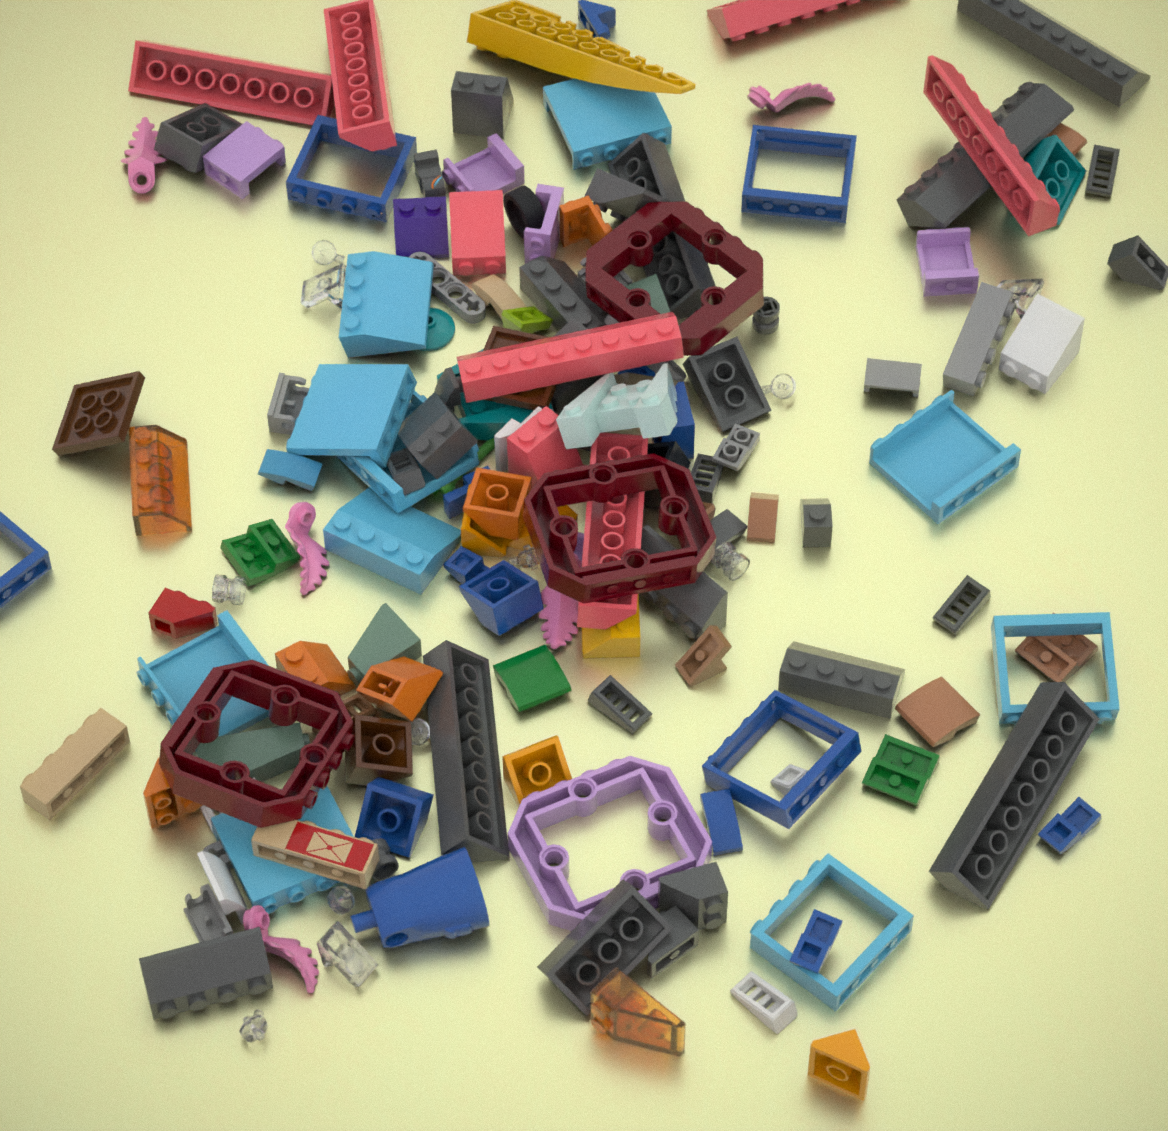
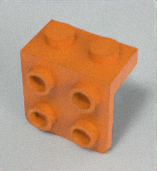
[559,196,612,247]

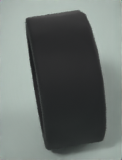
[503,186,545,238]

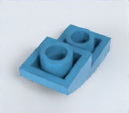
[258,449,322,491]

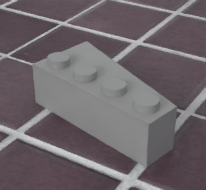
[943,282,1016,396]

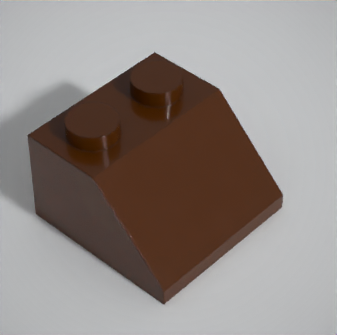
[345,715,413,786]

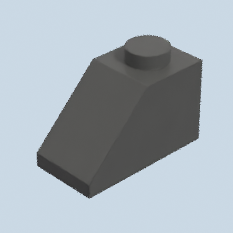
[1107,235,1168,290]
[800,498,833,547]
[648,906,699,979]

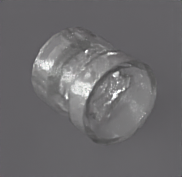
[710,541,750,581]
[212,574,246,605]

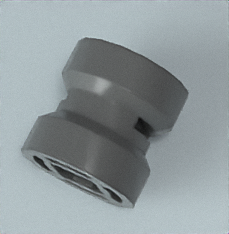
[752,296,780,334]
[371,838,399,881]

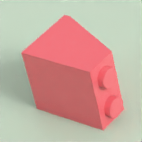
[449,190,506,276]
[507,406,583,490]

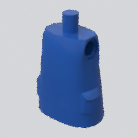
[350,847,490,948]

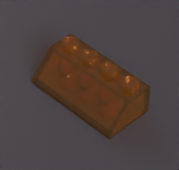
[129,425,192,536]

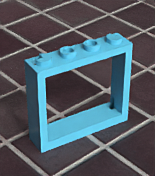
[991,612,1120,725]
[750,853,914,1012]

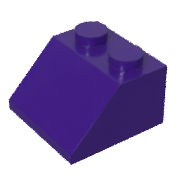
[393,196,449,258]

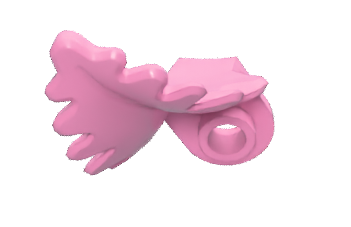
[747,83,835,113]
[121,117,167,193]
[285,502,329,595]
[539,553,581,649]
[243,905,319,993]

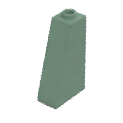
[196,723,310,782]

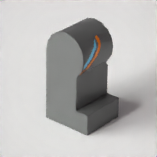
[414,149,446,198]

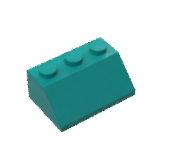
[1024,134,1087,226]

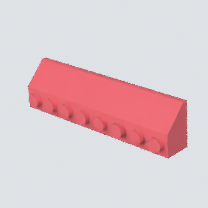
[323,0,397,152]
[706,0,861,42]
[128,40,335,125]
[923,55,1060,236]
[456,312,684,403]
[577,432,648,629]

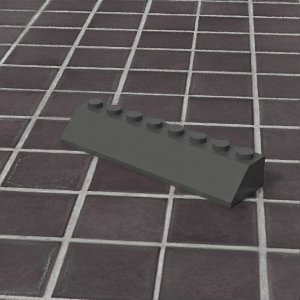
[957,0,1151,107]
[896,82,1074,228]
[608,132,716,319]
[423,640,509,862]
[928,682,1099,909]

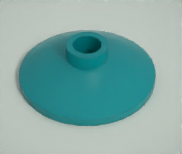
[418,307,455,351]

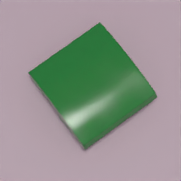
[220,519,300,587]
[493,644,572,712]
[862,734,940,806]

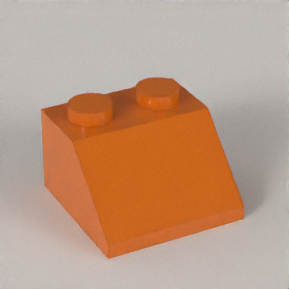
[463,467,531,540]
[275,641,356,696]

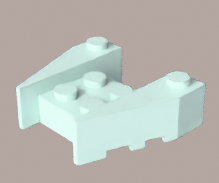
[556,363,677,449]

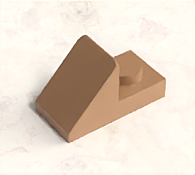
[675,625,732,686]

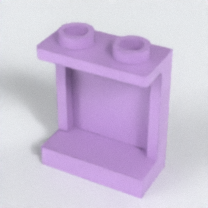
[203,121,286,199]
[442,133,525,194]
[524,184,564,264]
[915,227,979,297]

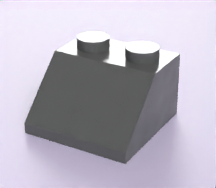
[658,861,728,930]

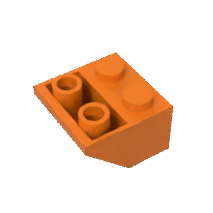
[356,656,443,722]
[143,758,203,829]

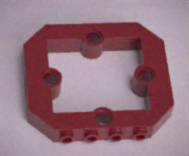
[585,201,764,356]
[523,453,717,604]
[159,660,355,828]

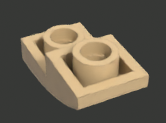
[471,274,527,319]

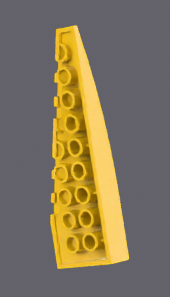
[467,0,696,94]

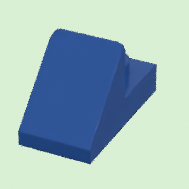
[578,0,616,40]

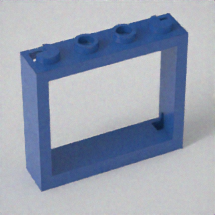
[286,115,417,222]
[741,125,857,223]
[0,511,52,608]
[702,690,862,829]

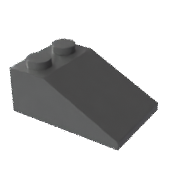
[154,103,242,173]
[584,168,671,222]
[683,337,772,432]
[398,392,478,479]

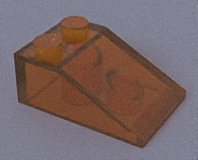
[591,967,686,1057]

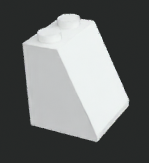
[999,294,1085,394]

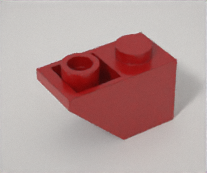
[148,587,218,639]

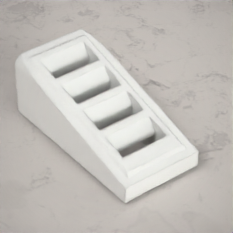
[730,971,798,1034]

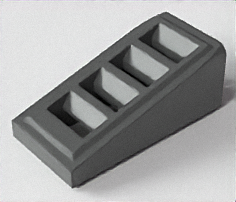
[1085,144,1120,197]
[387,448,426,495]
[691,453,724,504]
[932,575,991,635]
[587,675,653,734]

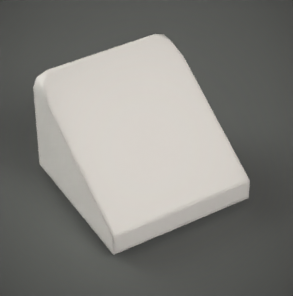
[770,764,809,796]

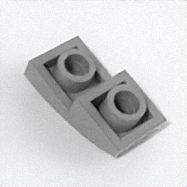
[712,423,760,471]

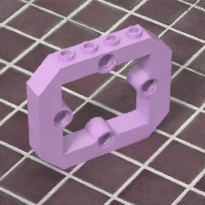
[508,756,712,931]

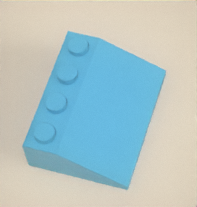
[339,251,434,358]
[323,487,461,595]

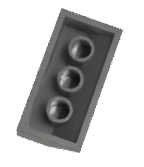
[519,255,608,332]
[641,525,728,640]
[778,641,905,719]
[537,879,673,1016]
[139,927,273,1020]

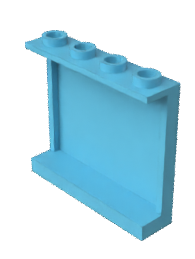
[543,79,672,170]
[286,364,417,467]
[336,390,479,514]
[869,390,1021,524]
[136,610,269,752]
[211,786,354,914]

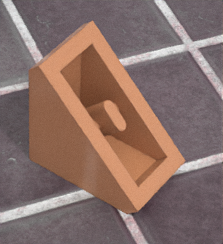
[747,492,779,543]

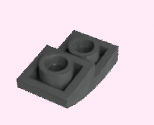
[434,367,464,412]
[710,509,748,558]

